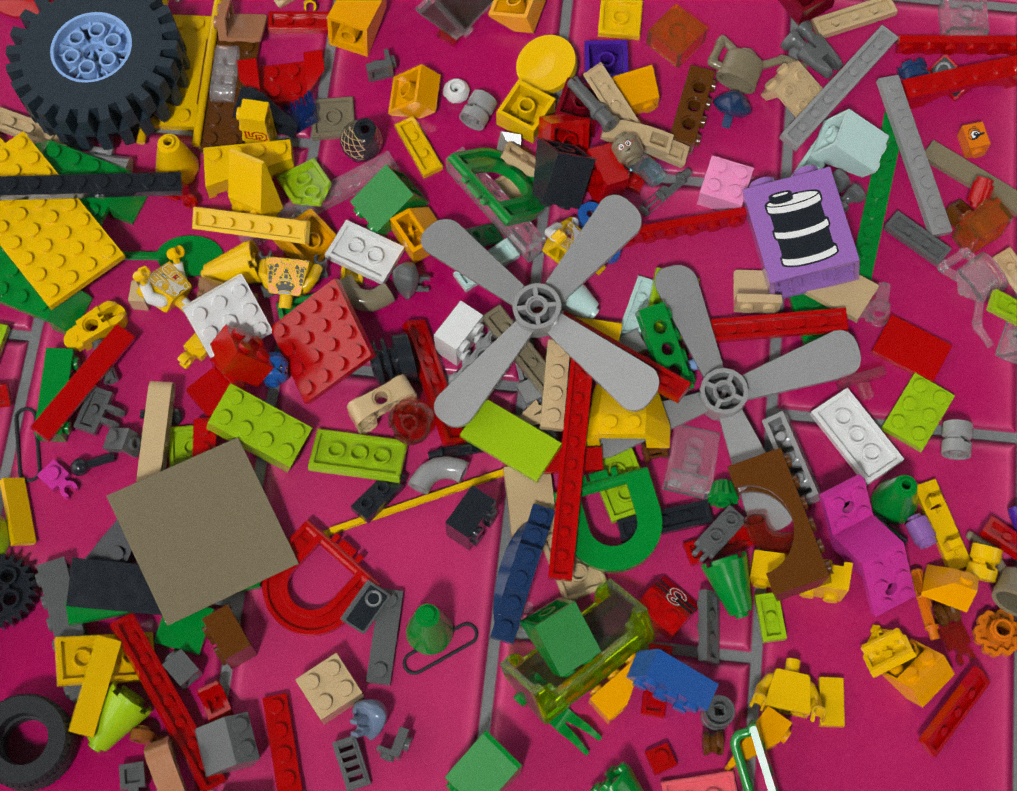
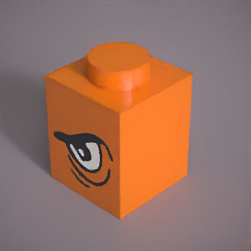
[957,121,991,158]

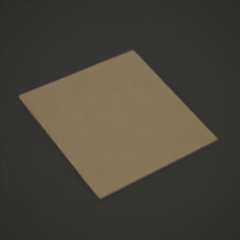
[106,437,299,626]

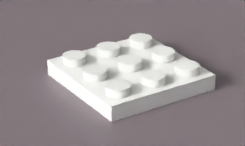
[181,273,272,358]

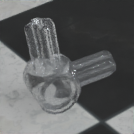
[860,282,891,327]

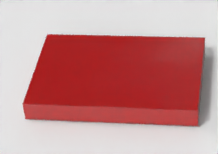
[871,315,953,383]

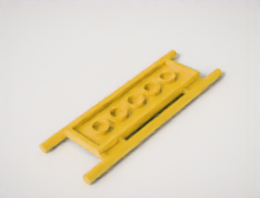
[137,0,222,147]

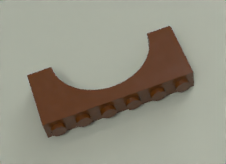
[727,447,834,601]

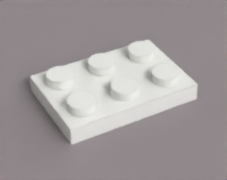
[325,220,405,284]

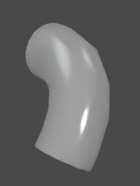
[408,456,469,494]

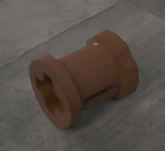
[641,443,668,464]

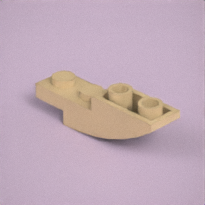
[600,120,689,168]

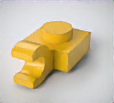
[177,332,208,370]

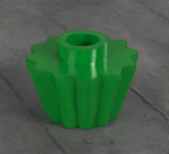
[707,479,739,508]

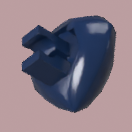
[713,91,752,129]

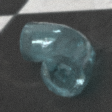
[623,153,666,187]

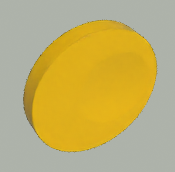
[516,35,578,94]

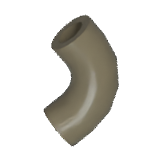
[340,275,395,312]

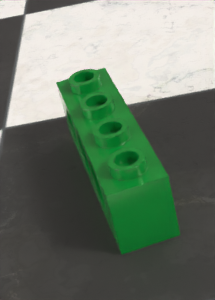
[635,302,695,398]

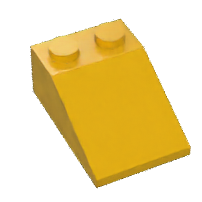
[228,148,283,217]

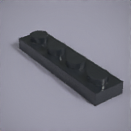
[616,500,713,544]

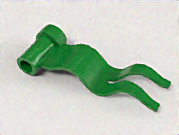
[513,670,602,756]

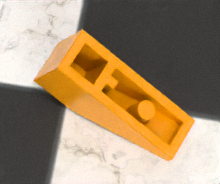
[724,706,792,771]

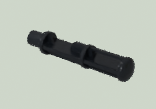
[428,442,484,460]

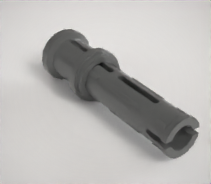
[567,76,619,133]

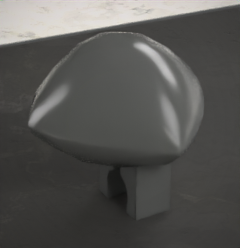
[392,262,430,300]

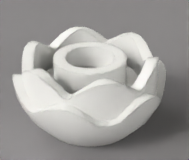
[443,78,470,104]

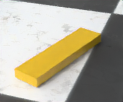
[68,635,121,738]

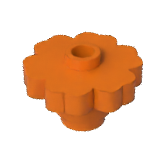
[972,609,1017,658]

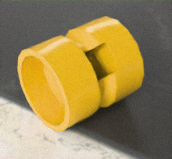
[966,543,1003,583]

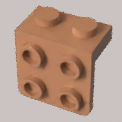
[213,0,267,43]

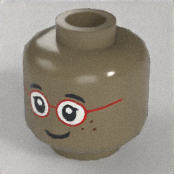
[611,132,644,167]

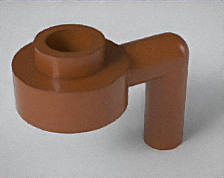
[129,725,168,744]

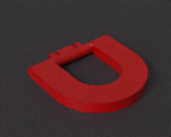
[262,519,381,637]

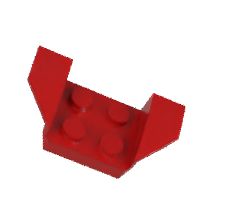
[237,50,325,106]

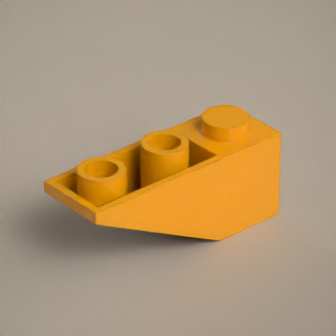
[589,653,637,724]

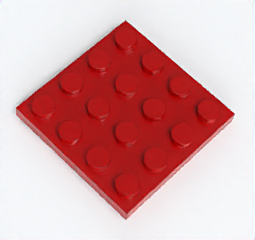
[271,278,376,404]

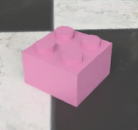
[697,156,754,211]

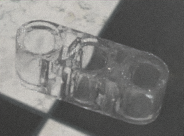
[210,45,240,103]

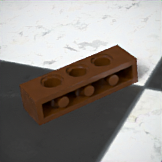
[670,65,717,154]

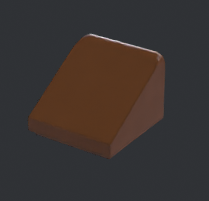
[946,199,976,230]

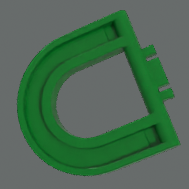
[448,148,546,227]
[553,466,662,573]

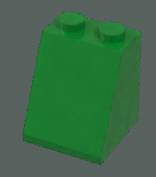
[350,164,429,236]
[519,598,601,677]
[445,730,522,791]

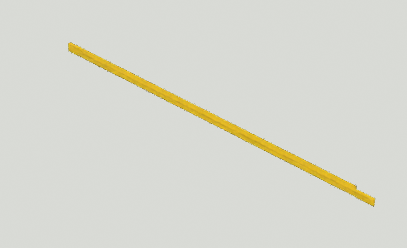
[323,447,587,537]

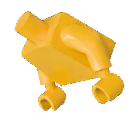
[749,658,827,722]

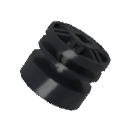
[369,332,418,386]

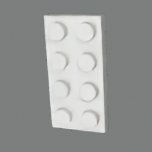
[810,388,904,486]

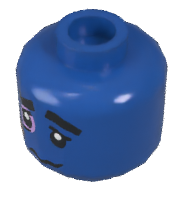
[262,352,289,388]

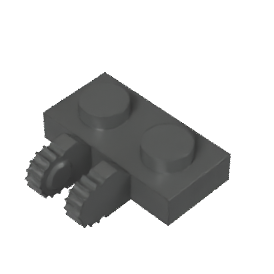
[73,387,125,436]

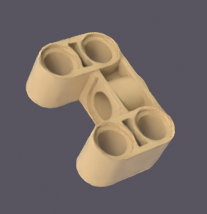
[347,375,418,434]

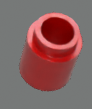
[966,176,994,210]

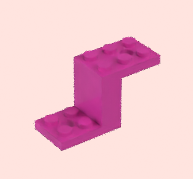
[819,474,916,617]

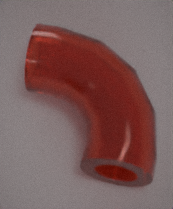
[743,513,794,555]

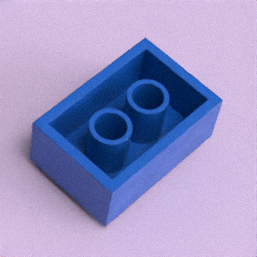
[626,649,719,714]

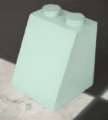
[810,109,889,178]

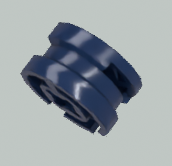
[897,58,930,83]

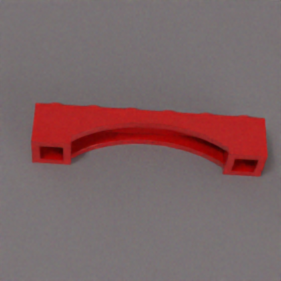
[902,55,1017,109]

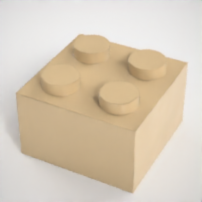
[295,653,364,725]

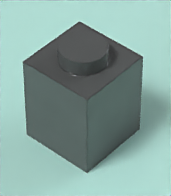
[162,649,203,691]

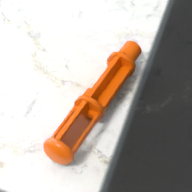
[910,568,940,641]

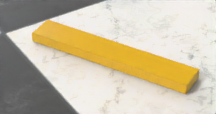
[192,207,311,244]

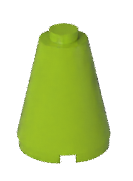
[87,682,153,752]

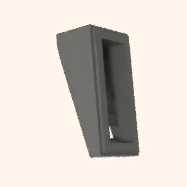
[332,736,371,791]

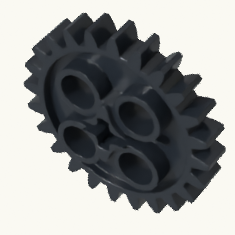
[0,553,39,630]

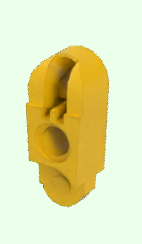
[63,301,128,352]

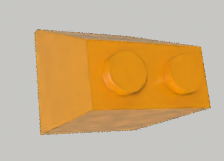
[327,0,386,57]

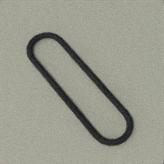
[14,407,41,482]
[403,622,478,675]

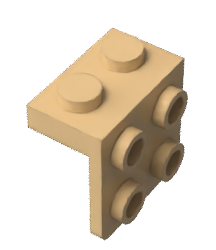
[761,61,823,118]
[733,270,782,314]

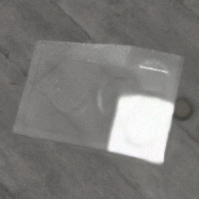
[662,424,720,500]

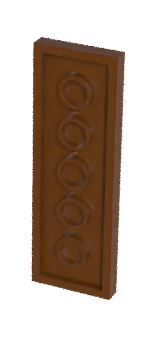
[198,37,261,153]

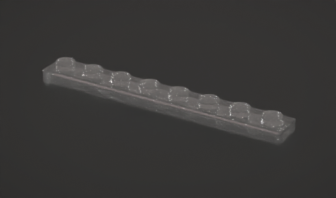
[237,151,399,245]

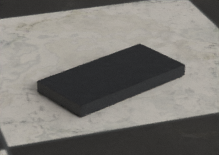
[66,558,162,615]

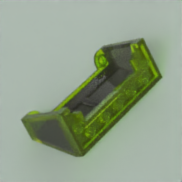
[500,578,655,725]

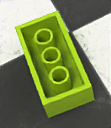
[206,383,312,473]

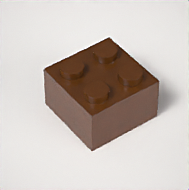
[202,604,257,670]

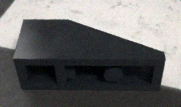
[232,86,298,138]

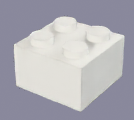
[434,301,484,366]

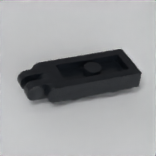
[350,473,408,524]

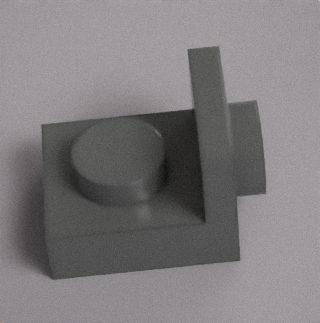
[366,49,396,83]

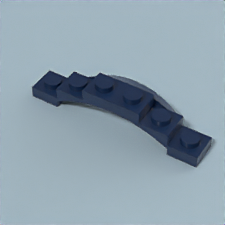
[490,504,555,645]

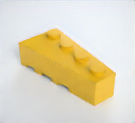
[203,139,294,198]
[749,550,853,603]

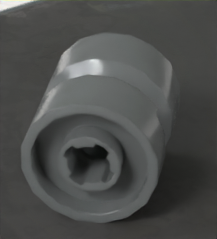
[700,695,735,732]

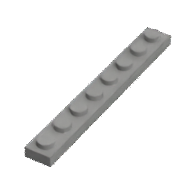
[779,25,898,151]
[876,75,953,237]

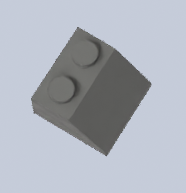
[194,712,260,777]

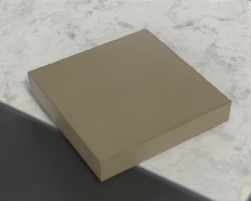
[310,96,355,141]

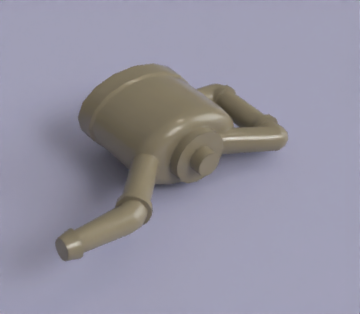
[707,35,807,94]
[965,531,1017,616]

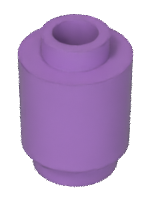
[905,513,937,550]

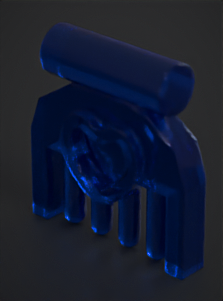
[284,90,318,133]

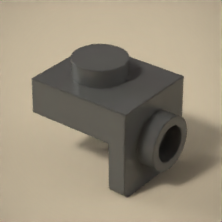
[103,427,142,458]
[376,726,413,763]

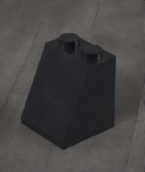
[532,138,596,210]

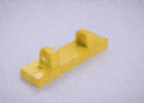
[917,479,971,570]

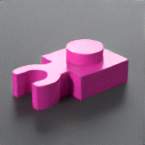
[37,459,79,500]

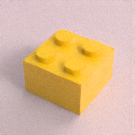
[496,79,556,144]

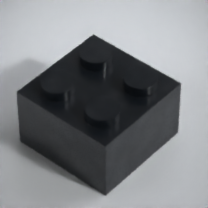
[445,485,497,551]

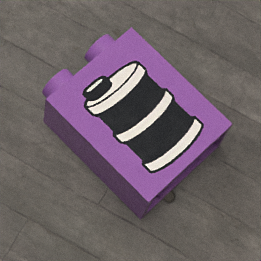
[743,165,860,299]

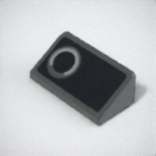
[340,580,391,634]

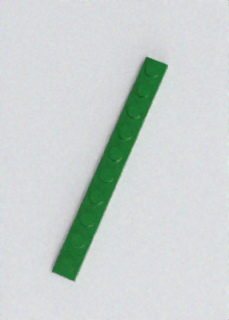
[855,110,899,281]

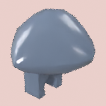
[350,699,388,740]

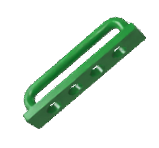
[730,719,779,791]

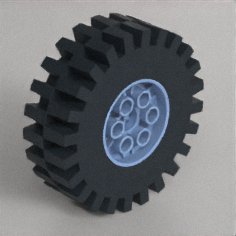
[5,0,190,150]

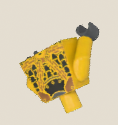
[258,250,327,309]

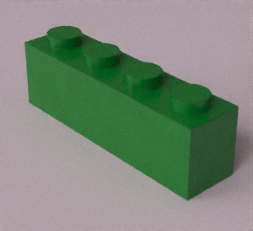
[34,348,81,442]

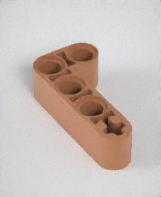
[144,736,188,791]

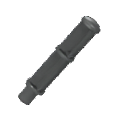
[639,168,692,216]

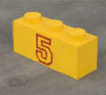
[236,99,277,144]

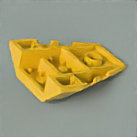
[585,383,671,448]

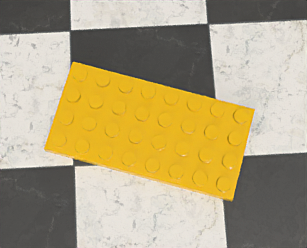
[0,131,125,310]

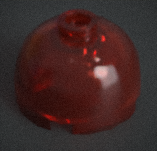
[388,398,436,445]

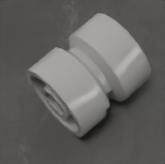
[459,89,497,131]
[941,419,973,460]

